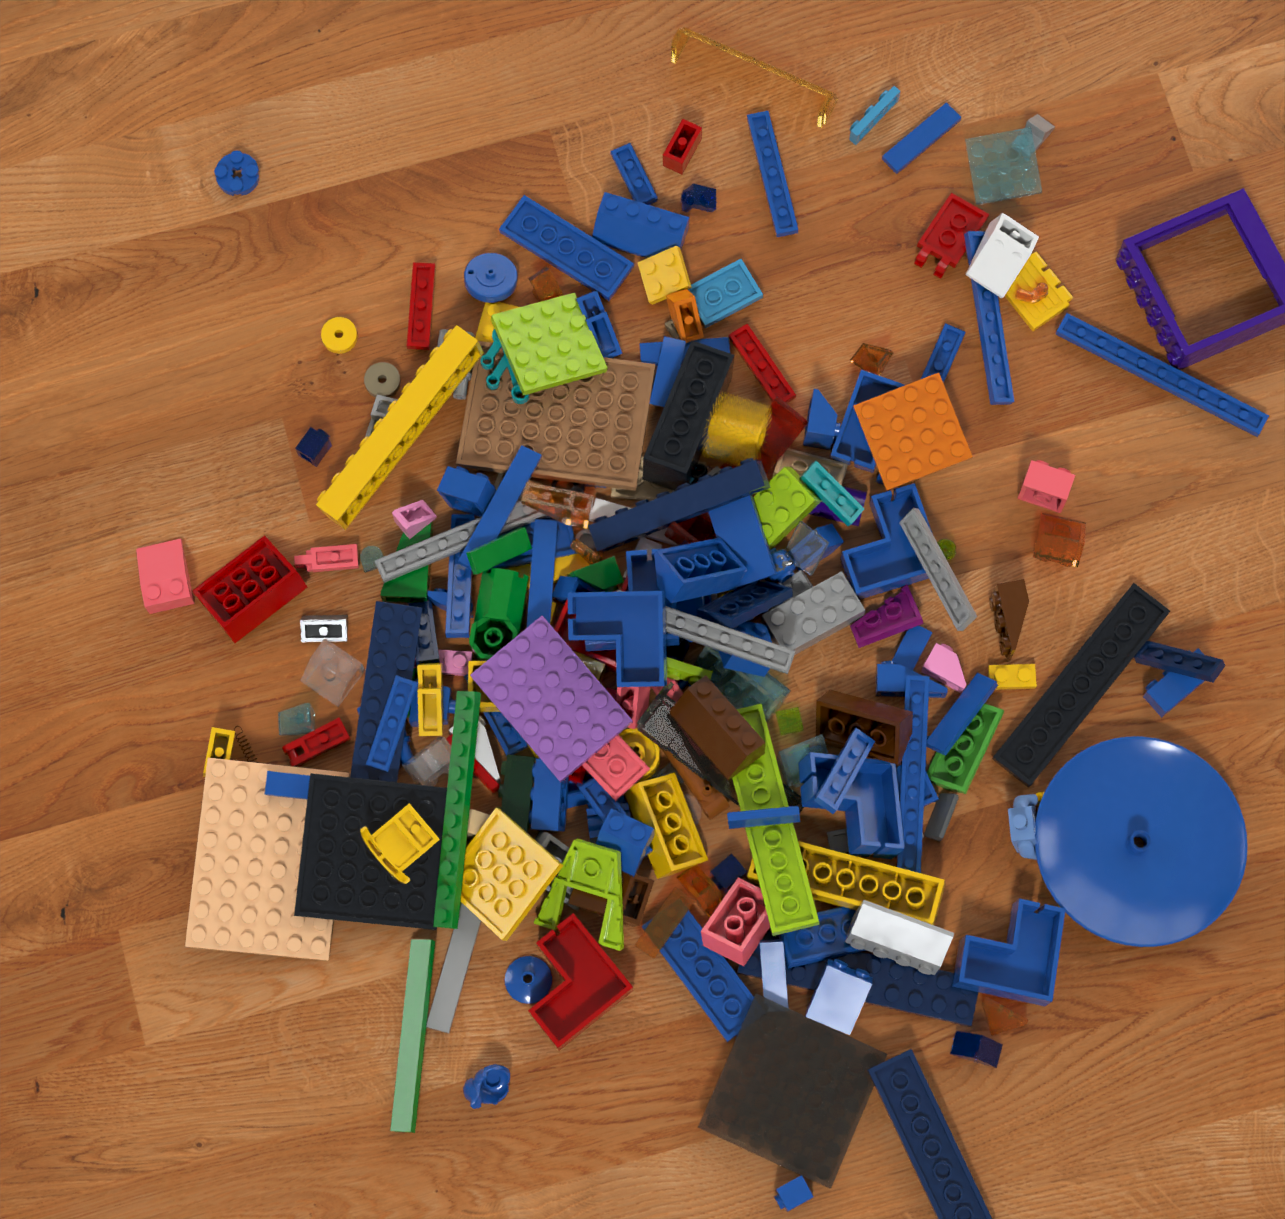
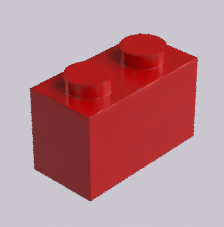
[663,119,702,175]

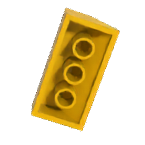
[625,773,708,879]

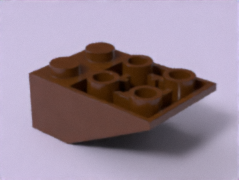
[989,579,1029,662]
[568,871,654,927]

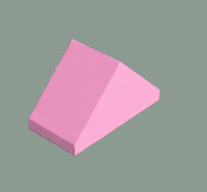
[392,500,437,539]

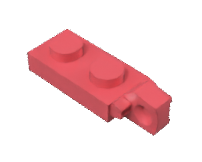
[294,544,359,572]

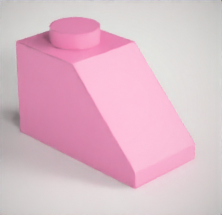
[921,643,966,694]

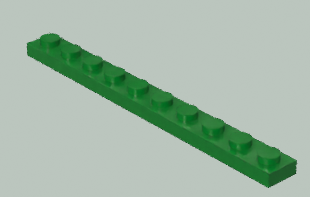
[433,691,481,929]

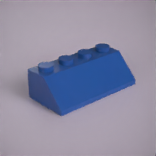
[592,192,689,258]
[654,538,748,603]

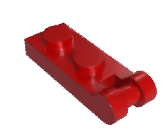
[282,717,351,767]

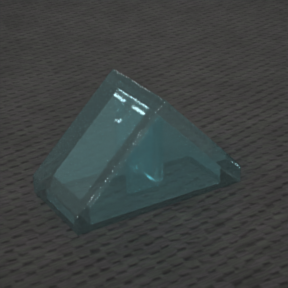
[278,703,315,736]

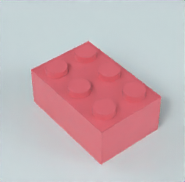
[701,878,770,966]

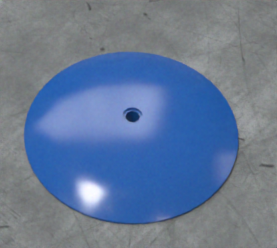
[1035,736,1248,947]

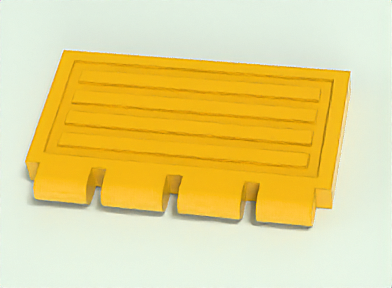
[1005,249,1073,331]

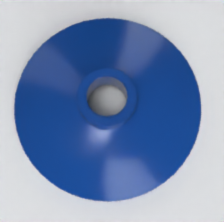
[505,956,552,1004]

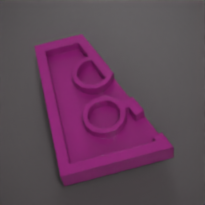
[850,585,924,648]

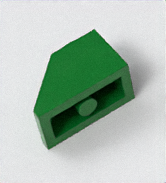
[567,556,624,592]

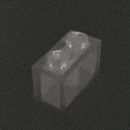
[402,737,451,786]

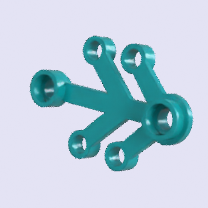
[480,329,530,404]

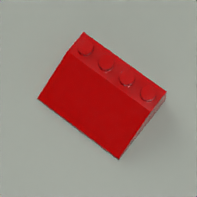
[192,535,308,643]

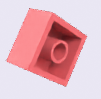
[1017,460,1075,513]

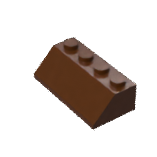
[669,675,766,781]
[816,690,913,765]

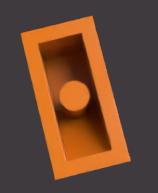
[666,288,704,343]

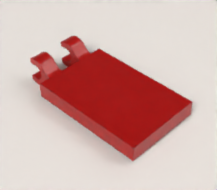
[914,193,990,279]

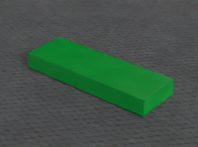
[466,527,532,574]

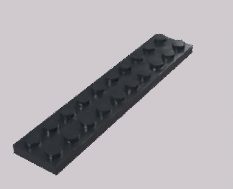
[992,583,1170,788]

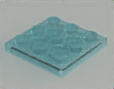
[965,127,1042,205]

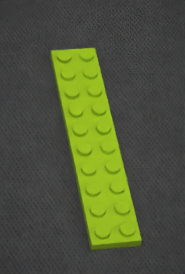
[732,704,820,936]

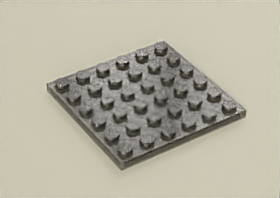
[697,994,887,1189]

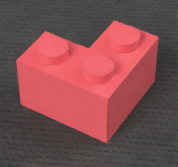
[606,687,650,729]

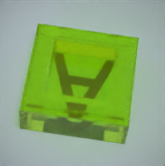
[775,707,803,735]

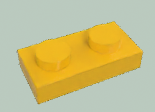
[988,664,1037,690]

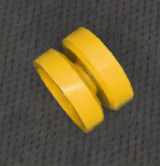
[618,728,660,785]

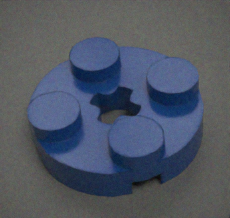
[214,150,260,196]

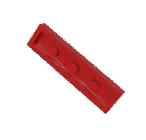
[406,262,436,350]
[728,324,796,409]

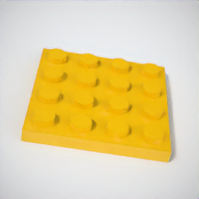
[460,808,564,941]

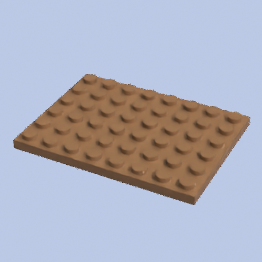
[456,341,655,491]

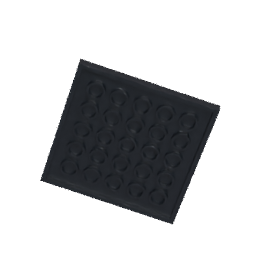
[294,773,447,930]

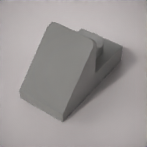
[1011,114,1055,160]

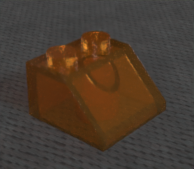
[1033,513,1086,567]

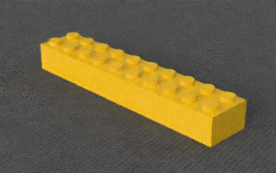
[316,325,484,530]

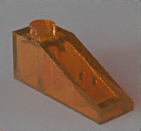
[521,482,594,529]

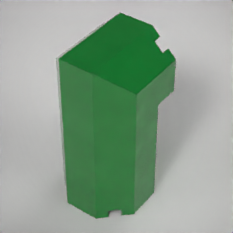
[469,568,529,661]

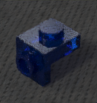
[681,184,716,212]

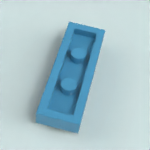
[849,86,900,145]

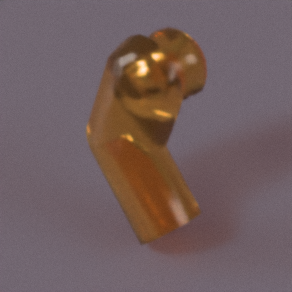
[1015,282,1049,304]
[570,539,603,565]

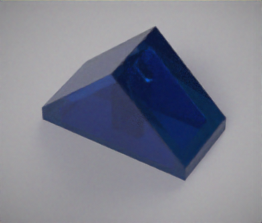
[950,1031,1003,1068]

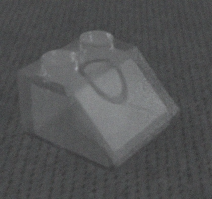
[300,638,365,707]

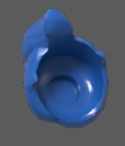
[463,1064,510,1109]

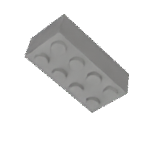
[761,571,865,655]

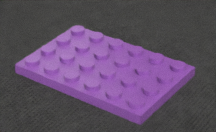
[470,616,633,783]

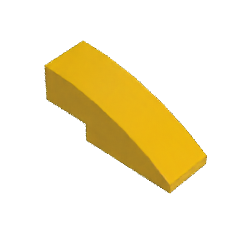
[417,663,443,736]

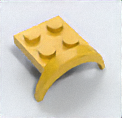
[360,803,440,884]

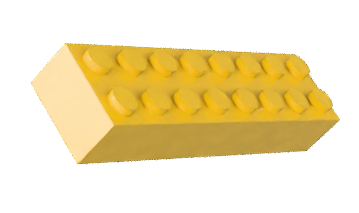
[747,841,945,925]

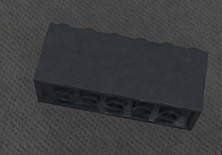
[643,340,734,491]

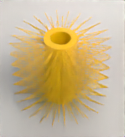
[701,392,772,467]

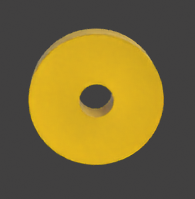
[321,317,358,354]

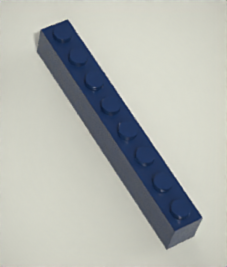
[588,458,771,553]

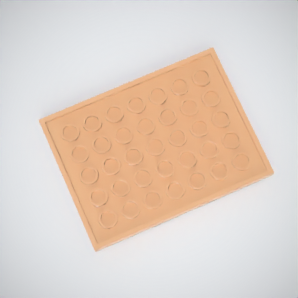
[185,758,349,961]

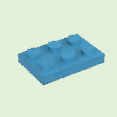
[688,259,763,328]

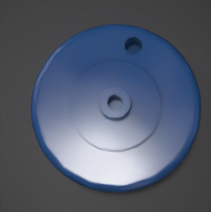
[464,253,518,303]

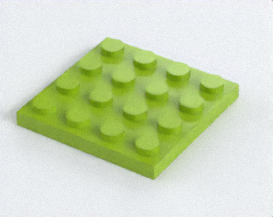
[491,293,608,395]

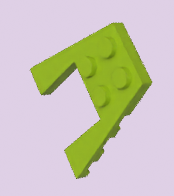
[534,838,624,951]

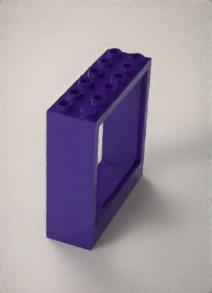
[1116,188,1285,370]

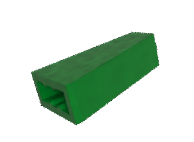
[380,522,433,603]

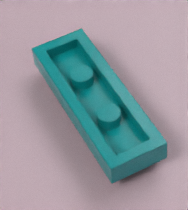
[799,461,864,526]

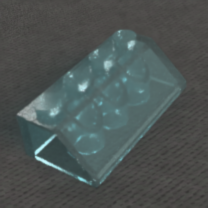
[694,646,791,723]

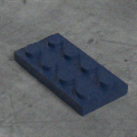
[696,579,793,629]

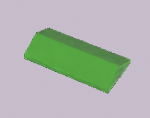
[927,704,1004,794]

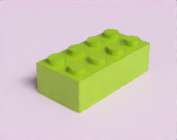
[753,467,822,550]

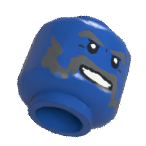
[769,548,796,583]

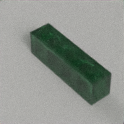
[497,755,536,833]

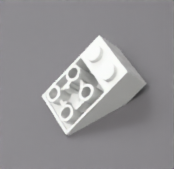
[965,213,1039,298]

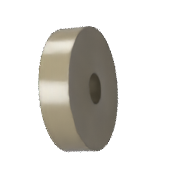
[364,362,401,398]

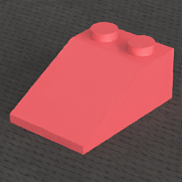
[136,539,195,614]

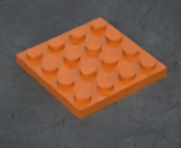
[853,372,973,491]

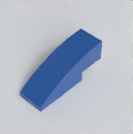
[576,291,623,358]
[649,336,686,407]

